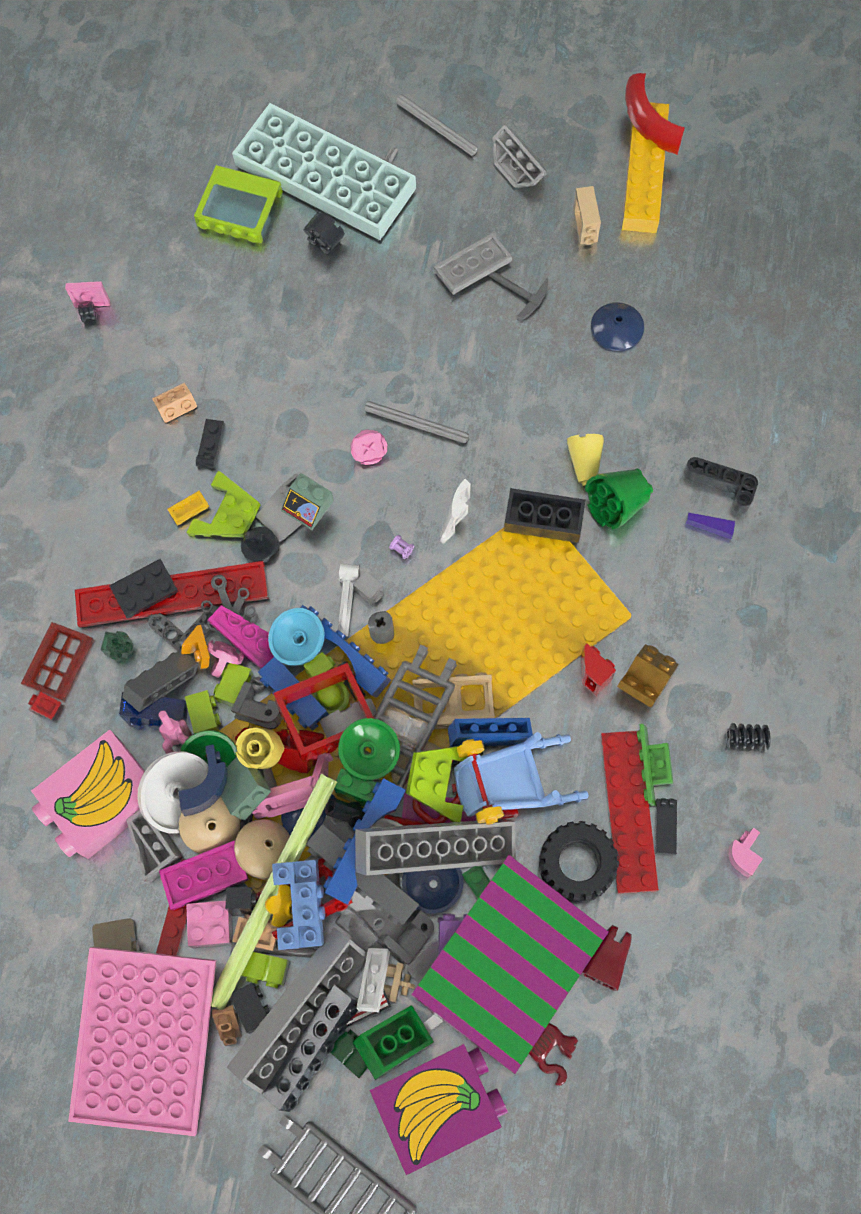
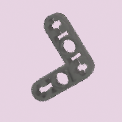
[148,612,215,655]

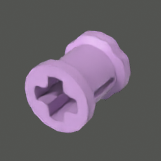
[389,535,414,559]

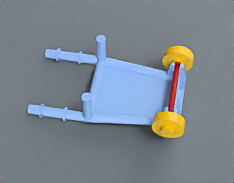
[454,732,589,825]

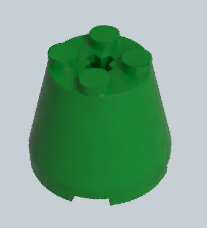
[585,468,653,530]

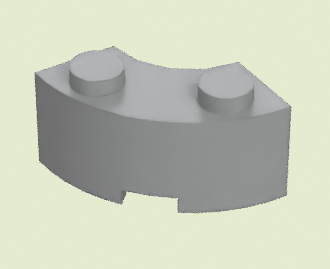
[320,698,376,738]

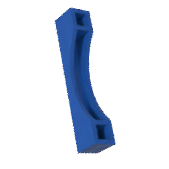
[300,605,391,698]
[324,778,406,905]

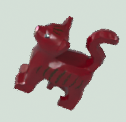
[529,1023,578,1086]

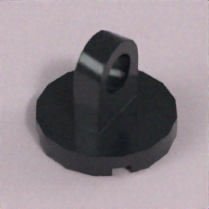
[241,527,278,562]

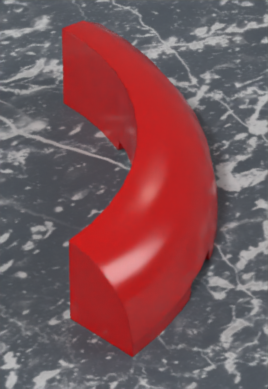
[625,73,685,155]

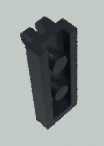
[655,798,677,855]

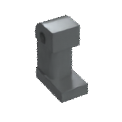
[231,682,283,730]
[377,910,434,965]

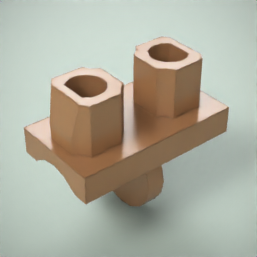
[212,1005,242,1046]

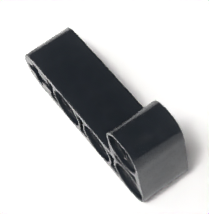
[684,457,758,513]

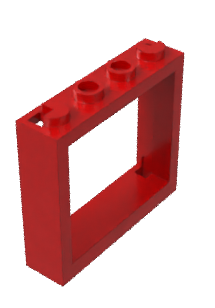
[273,663,374,762]

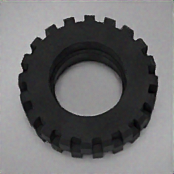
[539,821,619,903]

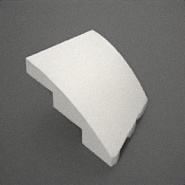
[440,479,470,544]

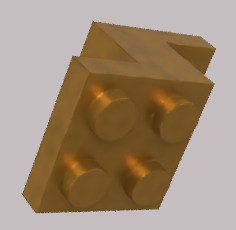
[617,644,679,707]

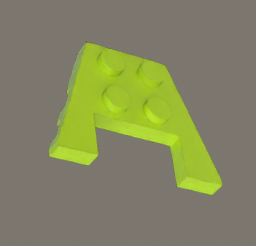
[186,471,261,537]
[406,746,468,822]

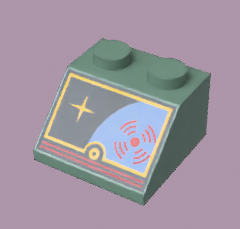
[281,473,334,530]

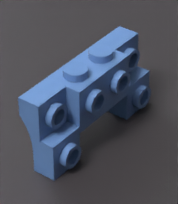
[272,859,325,950]

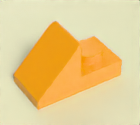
[181,625,210,669]

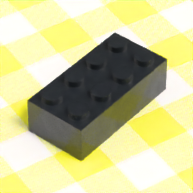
[504,488,586,543]

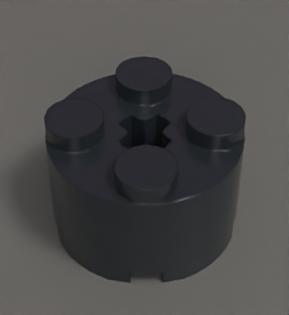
[303,211,345,254]

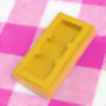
[167,490,209,526]

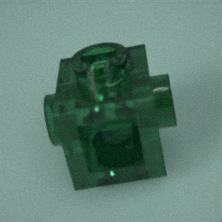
[101,631,133,661]

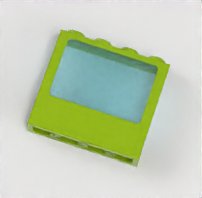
[194,165,283,243]

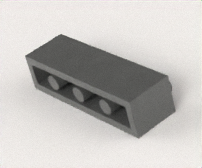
[122,649,198,712]

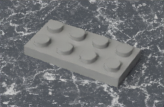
[434,233,512,294]

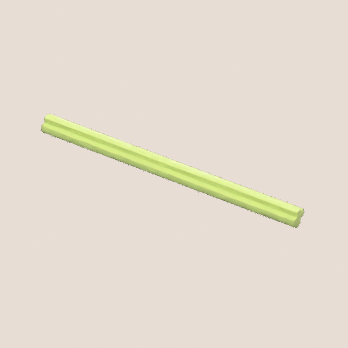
[211,774,337,1010]

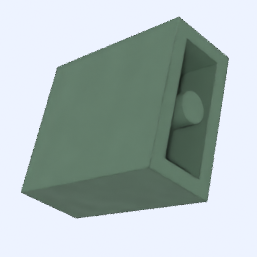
[221,757,271,820]

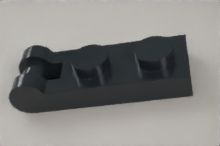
[196,419,225,468]

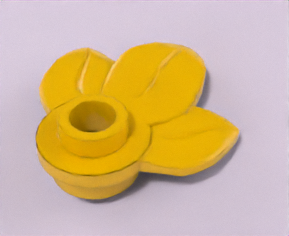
[265,884,293,927]

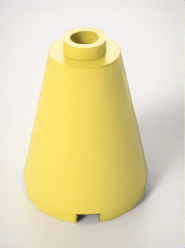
[567,434,604,487]

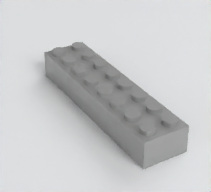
[355,819,516,876]
[227,927,367,1094]

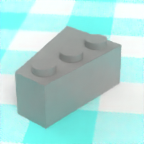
[126,809,183,882]

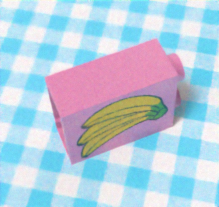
[31,730,145,859]

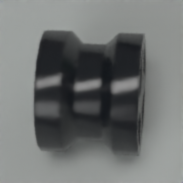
[78,302,97,322]

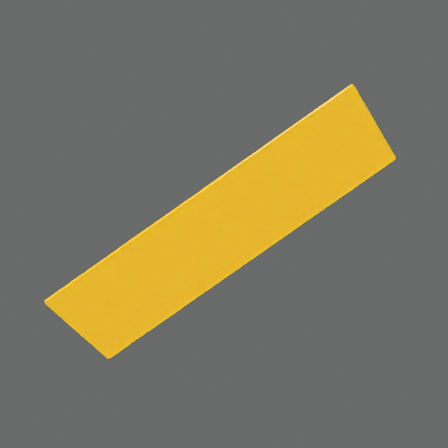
[206,528,631,896]

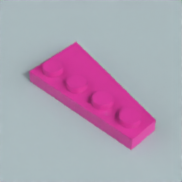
[207,605,274,669]

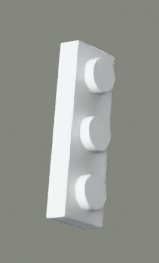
[357,948,390,1012]

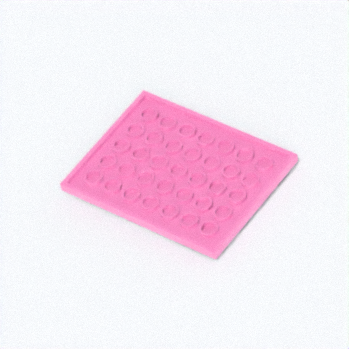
[68,947,216,1136]

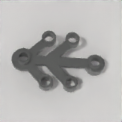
[201,575,256,631]

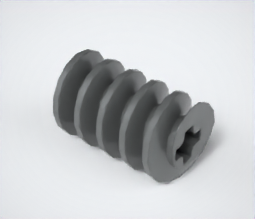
[368,611,394,644]

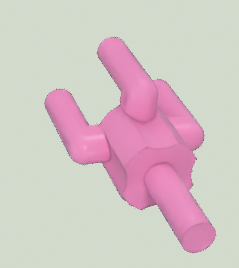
[159,711,192,754]

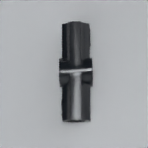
[325,798,384,828]

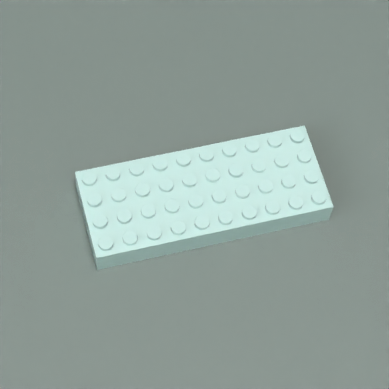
[232,103,416,240]

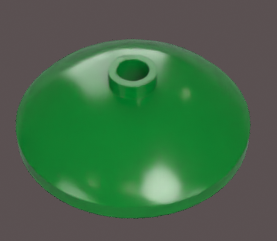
[338,718,400,780]
[180,730,237,767]

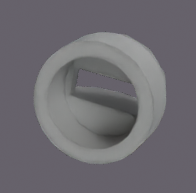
[250,677,265,694]

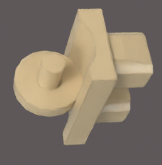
[384,963,415,1003]

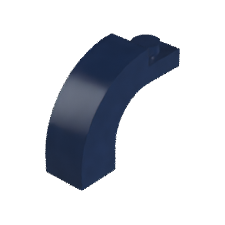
[178,745,228,816]

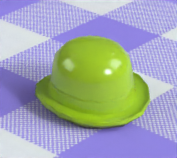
[312,682,349,714]

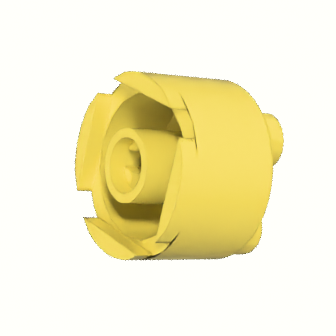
[236,728,284,769]

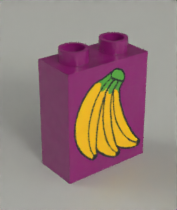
[369,1044,508,1175]

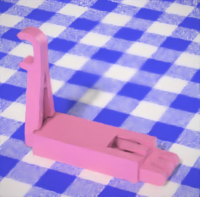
[252,753,333,819]

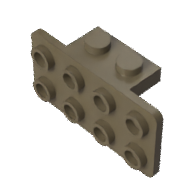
[92,918,139,952]

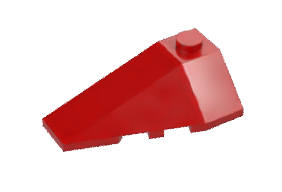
[235,728,324,774]

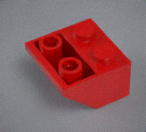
[581,643,616,696]

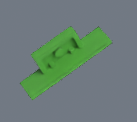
[637,724,674,806]

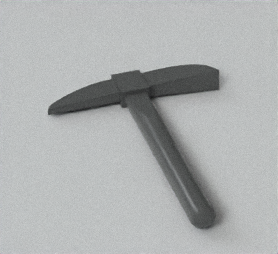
[487,271,548,320]

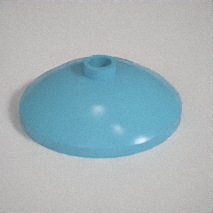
[268,608,325,666]

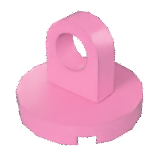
[350,429,387,465]
[207,640,245,678]

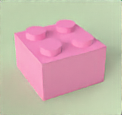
[187,901,233,948]

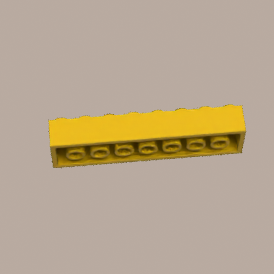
[622,102,669,233]

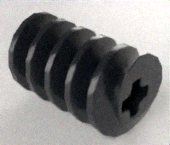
[727,723,771,750]

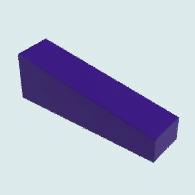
[686,512,735,539]

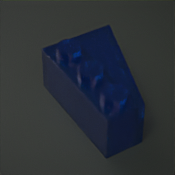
[119,692,188,729]

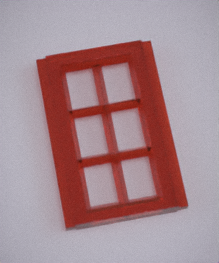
[21,622,93,701]

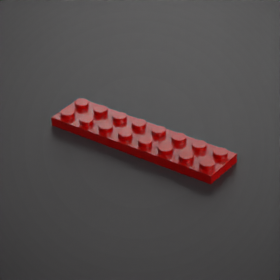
[601,731,659,894]

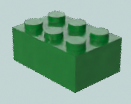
[353,1005,434,1080]

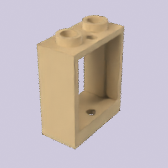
[573,186,601,244]

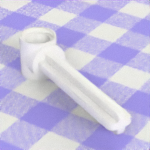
[338,564,360,637]

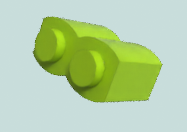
[241,952,290,989]

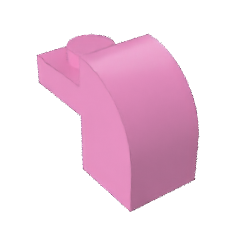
[728,828,763,878]

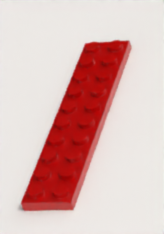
[75,561,269,628]

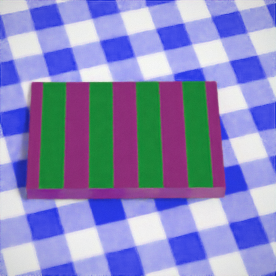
[411,855,608,1074]

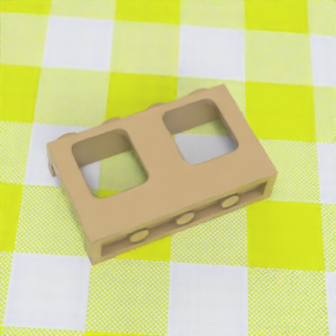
[413,673,495,731]

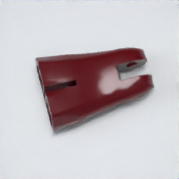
[581,925,632,991]

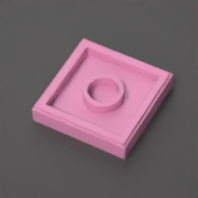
[65,281,110,308]

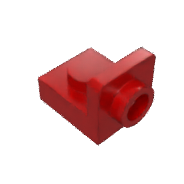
[28,691,61,720]

